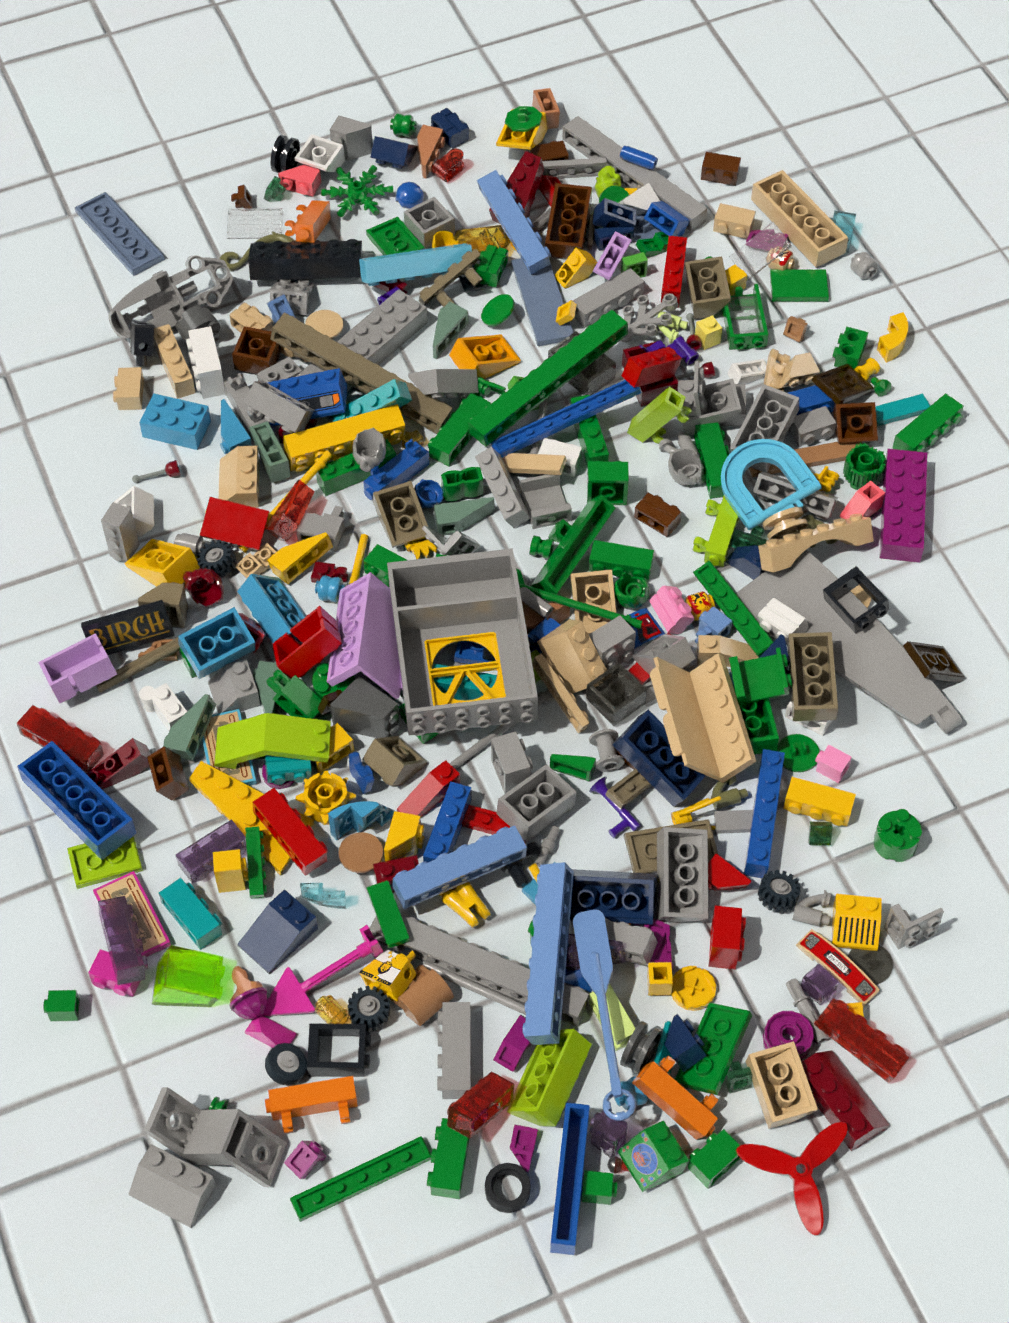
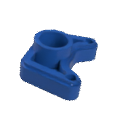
[349,752,374,794]

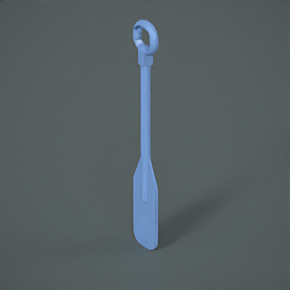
[573,910,636,1121]

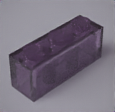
[175,819,247,884]

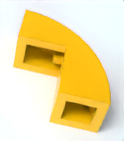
[877,312,908,363]

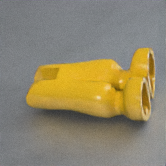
[439,882,491,928]

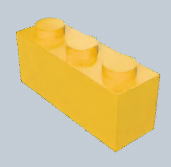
[783,777,856,826]

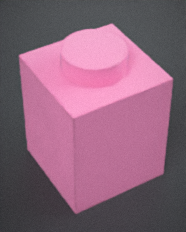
[815,745,852,783]

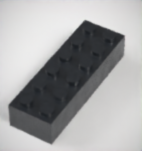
[248,239,363,280]

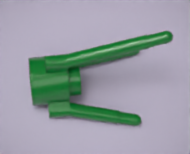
[474,377,506,399]

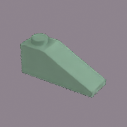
[433,301,468,359]
[249,421,290,483]
[253,661,286,714]
[163,694,217,761]

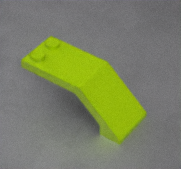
[214,713,331,769]

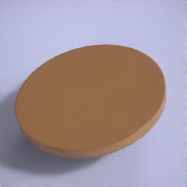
[339,832,383,873]

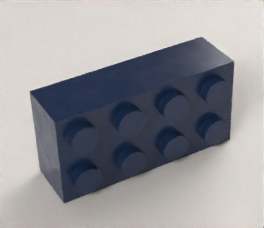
[612,709,706,807]

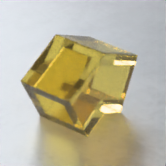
[402,430,424,449]

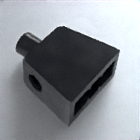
[130,322,154,366]

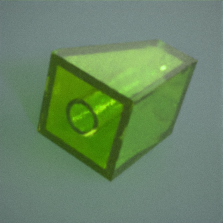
[152,945,225,1007]

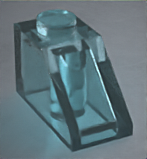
[829,210,856,253]

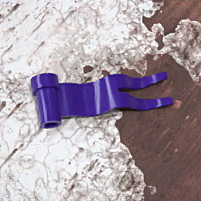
[640,336,699,365]

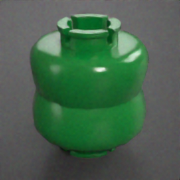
[390,113,417,137]

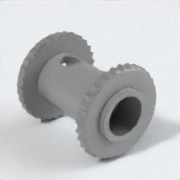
[589,729,625,772]

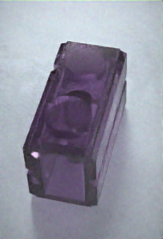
[589,1110,628,1158]

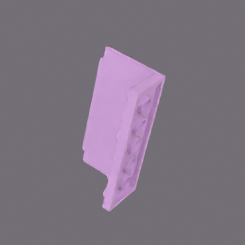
[327,572,403,699]

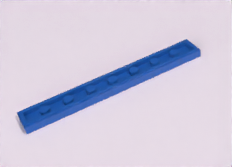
[491,380,641,458]

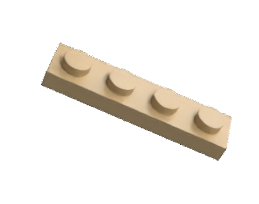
[532,653,589,734]

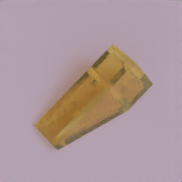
[453,225,511,253]

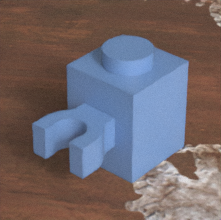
[695,606,732,643]

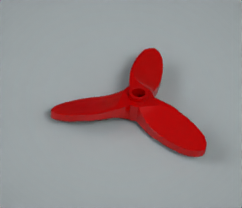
[736,1122,848,1236]

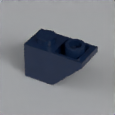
[664,1014,707,1072]

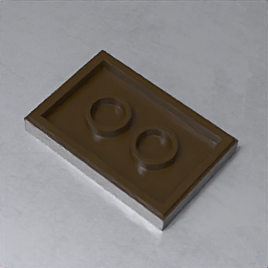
[811,364,874,404]
[903,641,965,682]

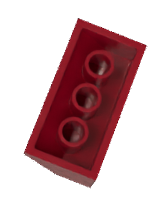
[801,1050,890,1151]

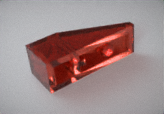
[265,479,315,542]

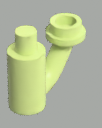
[657,311,688,344]

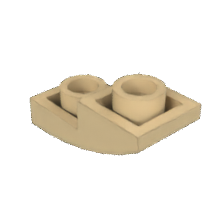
[235,543,276,578]

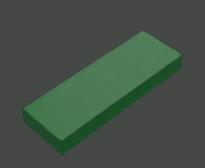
[366,880,410,949]

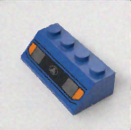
[267,368,347,427]

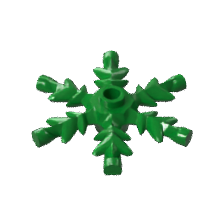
[321,165,393,217]

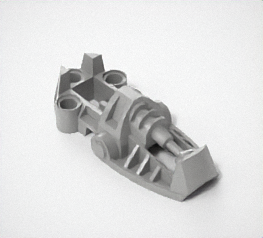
[109,255,233,338]

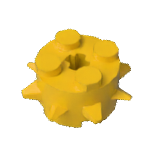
[295,771,356,825]

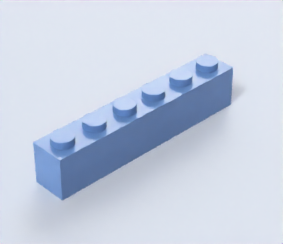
[477,170,551,275]
[393,825,527,909]

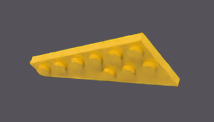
[189,761,314,875]

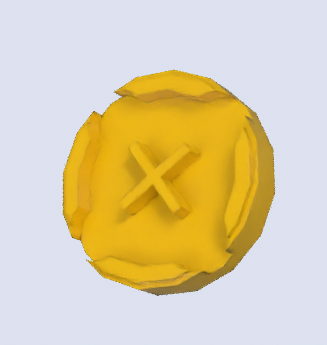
[671,966,716,1011]

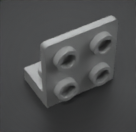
[269,279,314,315]
[678,361,706,417]
[422,525,480,556]
[884,903,944,949]

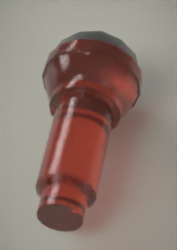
[607,1156,629,1174]

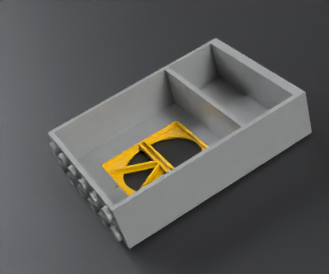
[387,548,538,736]

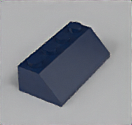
[570,869,657,925]

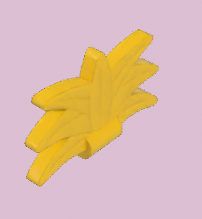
[404,538,437,559]

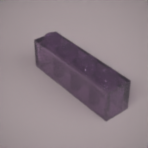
[98,896,148,985]

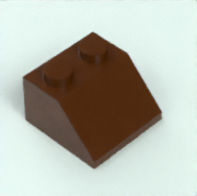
[833,402,878,444]

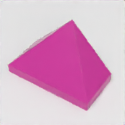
[245,1015,297,1048]

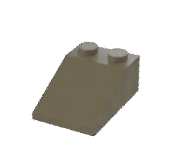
[373,481,428,548]

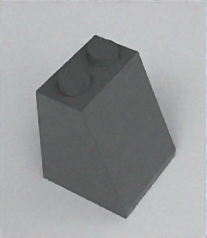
[330,676,400,738]

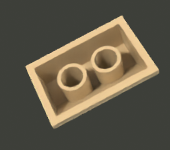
[218,446,260,508]
[537,619,609,694]
[745,1041,818,1129]

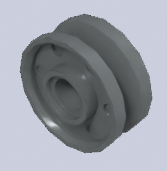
[620,1021,662,1074]

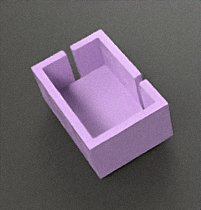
[38,633,117,704]

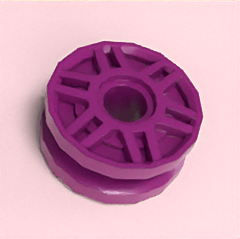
[763,1011,814,1061]

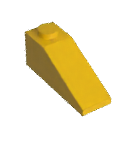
[267,532,333,585]

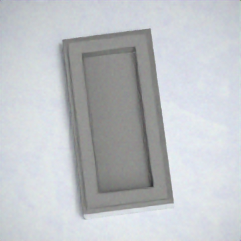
[714,810,753,834]

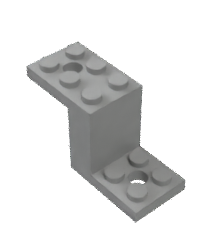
[143,1087,287,1187]

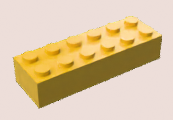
[283,404,405,472]

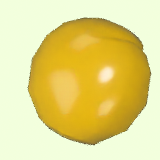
[432,231,459,248]

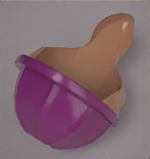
[229,966,267,1019]

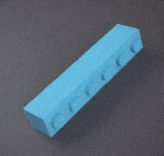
[359,243,473,286]

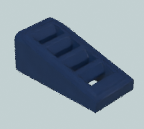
[594,227,634,251]

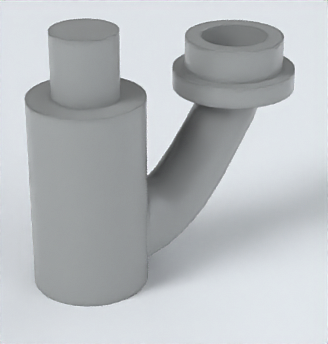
[659,432,700,456]
[792,890,831,926]

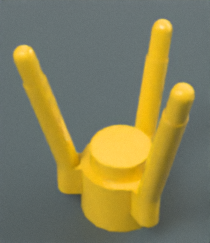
[671,796,721,830]

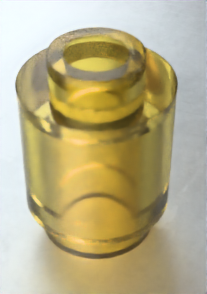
[315,995,349,1024]

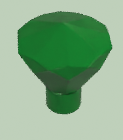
[871,377,891,397]

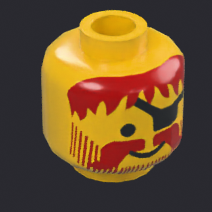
[685,591,715,621]

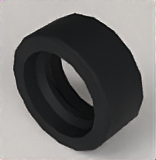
[485,1163,531,1213]

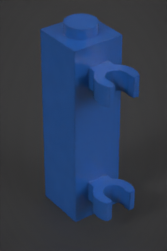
[363,439,429,500]

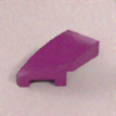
[510,1124,538,1173]

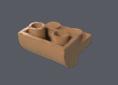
[389,964,454,1026]

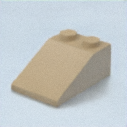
[570,570,616,634]

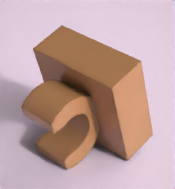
[783,316,808,342]

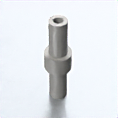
[535,826,560,867]

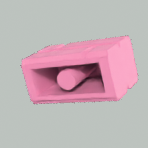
[649,585,694,634]

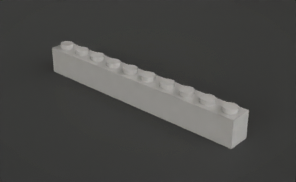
[562,116,707,232]
[370,915,589,1027]

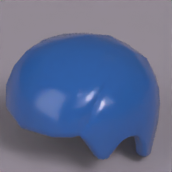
[395,182,424,208]
[414,479,444,509]

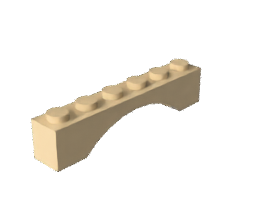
[758,513,874,573]

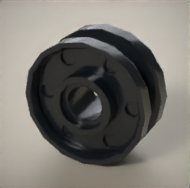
[270,135,300,173]

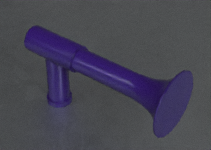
[589,777,641,838]

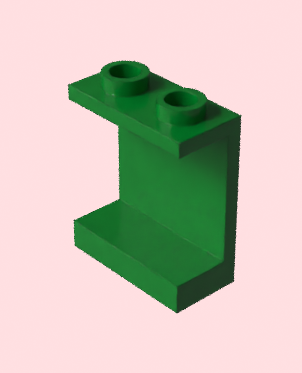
[729,647,792,704]

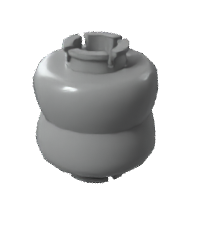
[850,252,878,279]

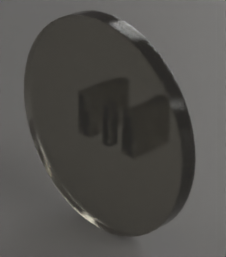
[848,944,893,985]

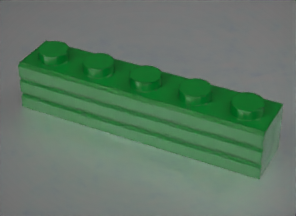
[245,826,267,899]

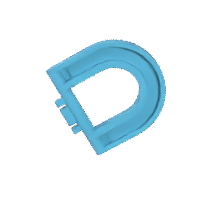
[721,439,822,530]

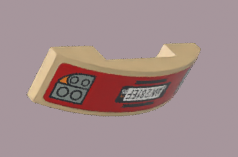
[796,929,880,1007]

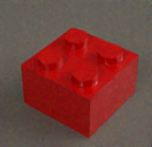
[708,905,746,970]

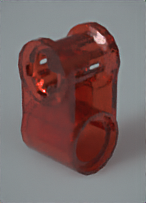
[431,148,464,182]

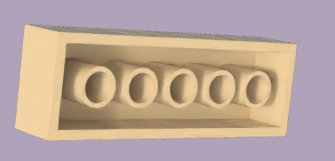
[751,170,848,267]

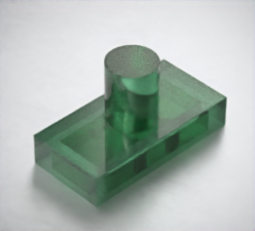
[731,526,767,548]

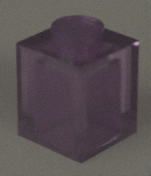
[801,963,839,1005]

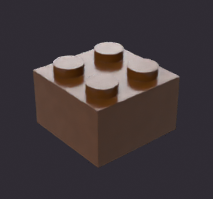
[232,326,281,374]

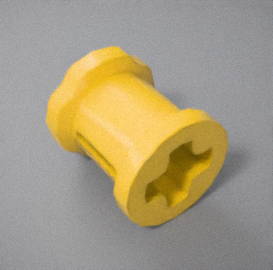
[854,358,880,381]

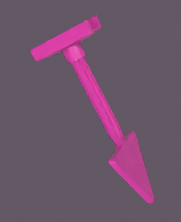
[261,925,383,1016]

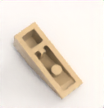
[697,635,758,667]

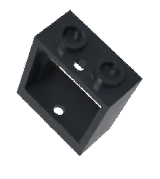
[823,566,889,634]
[307,1023,371,1077]

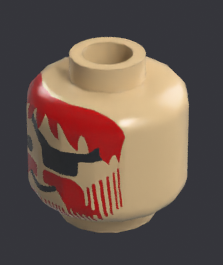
[766,246,795,271]

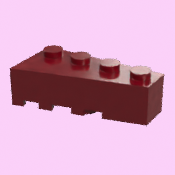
[489,151,545,224]

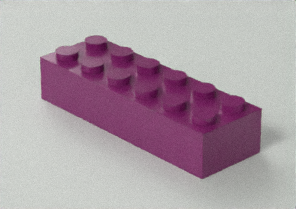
[879,449,928,563]

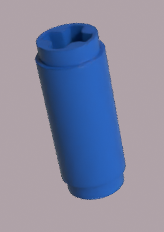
[620,145,658,170]

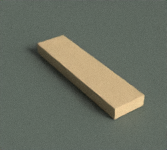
[502,453,567,475]

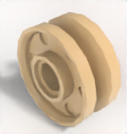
[762,507,809,540]

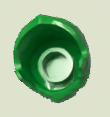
[614,572,650,609]

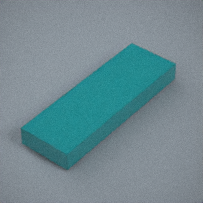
[875,393,930,426]

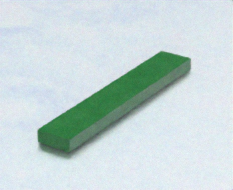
[693,561,773,658]
[290,1136,431,1222]

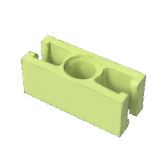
[589,984,636,1051]

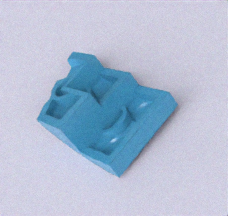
[328,801,395,841]

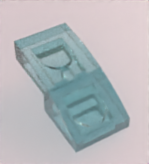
[300,883,347,909]

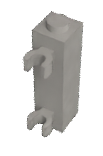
[224,373,270,442]

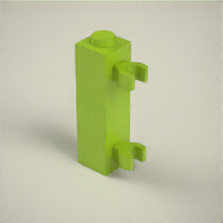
[627,387,692,444]
[692,496,739,567]

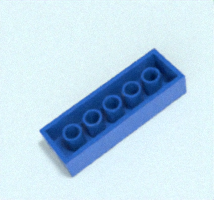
[17,741,137,860]

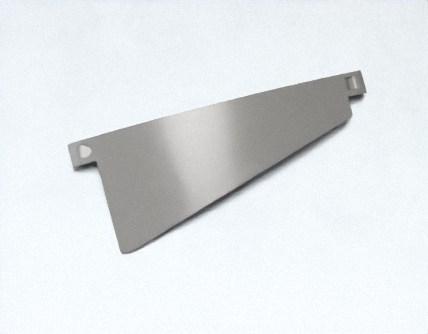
[735,550,962,734]

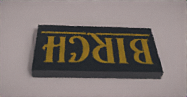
[81,600,175,655]

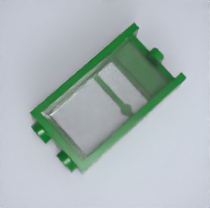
[722,284,768,350]

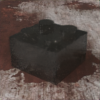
[586,663,647,726]

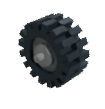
[196,540,237,577]
[758,870,801,913]
[348,986,390,1032]

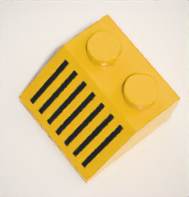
[384,811,425,861]
[832,894,882,951]

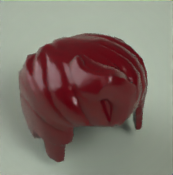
[183,568,224,607]

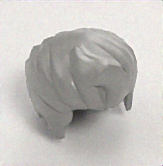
[353,428,386,472]
[668,448,705,485]

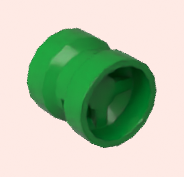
[529,535,554,559]

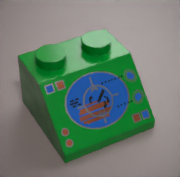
[617,1120,689,1192]

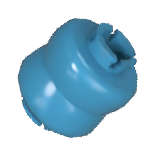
[315,576,346,602]
[614,1076,648,1110]

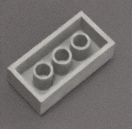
[730,384,800,472]

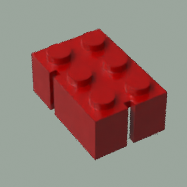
[273,606,342,679]

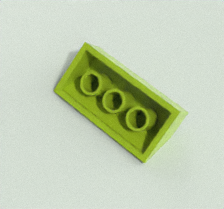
[507,1029,592,1126]

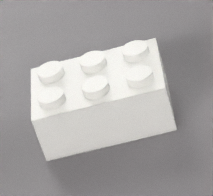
[186,326,225,399]

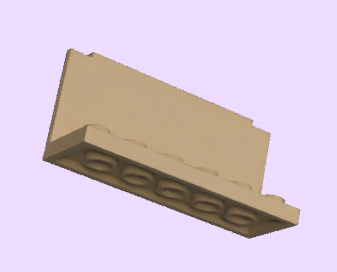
[650,653,756,783]

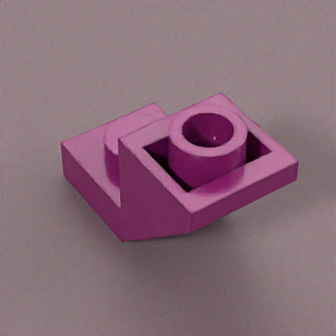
[493,1015,532,1072]

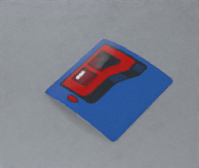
[629,608,665,649]

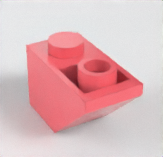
[278,165,321,197]
[840,481,885,519]

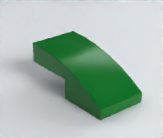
[636,232,669,257]

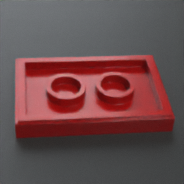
[200,497,270,551]

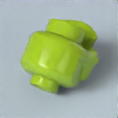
[594,165,621,198]

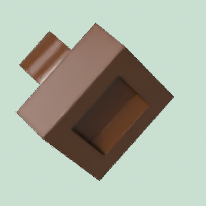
[231,185,252,211]

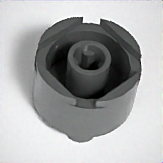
[176,305,220,342]

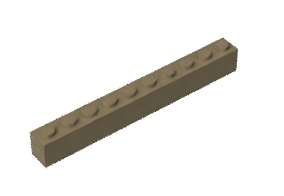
[270,312,452,434]

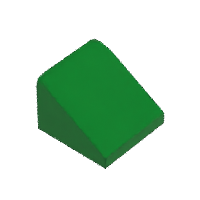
[548,519,571,543]

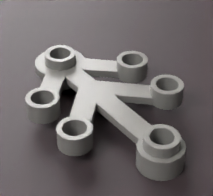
[620,294,678,342]

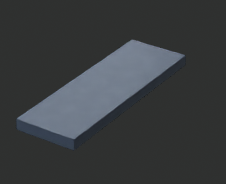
[74,192,165,276]
[511,258,574,346]

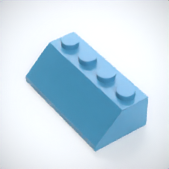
[237,574,306,645]

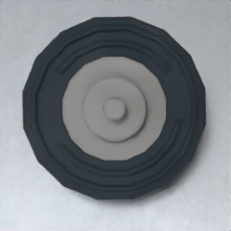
[265,1043,307,1086]

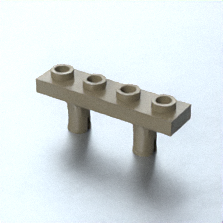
[419,249,482,307]

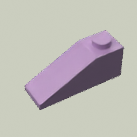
[593,231,631,280]

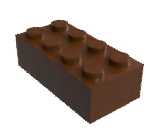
[545,183,592,258]

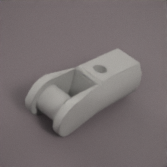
[520,587,553,618]

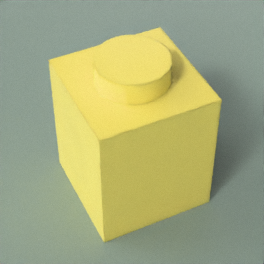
[695,315,722,350]

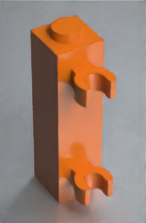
[285,200,331,243]
[632,1055,718,1140]
[265,1076,358,1133]

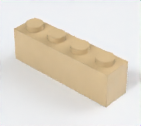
[154,324,195,399]

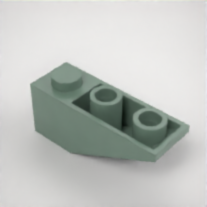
[434,497,494,536]

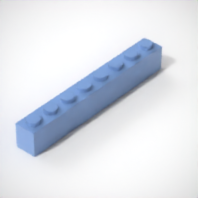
[522,862,574,1045]

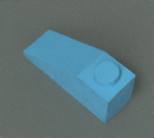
[220,399,252,454]

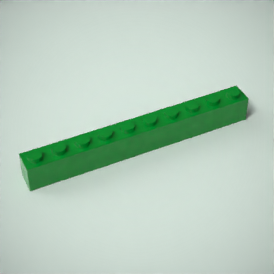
[468,310,628,447]

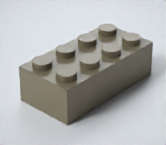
[787,632,838,721]

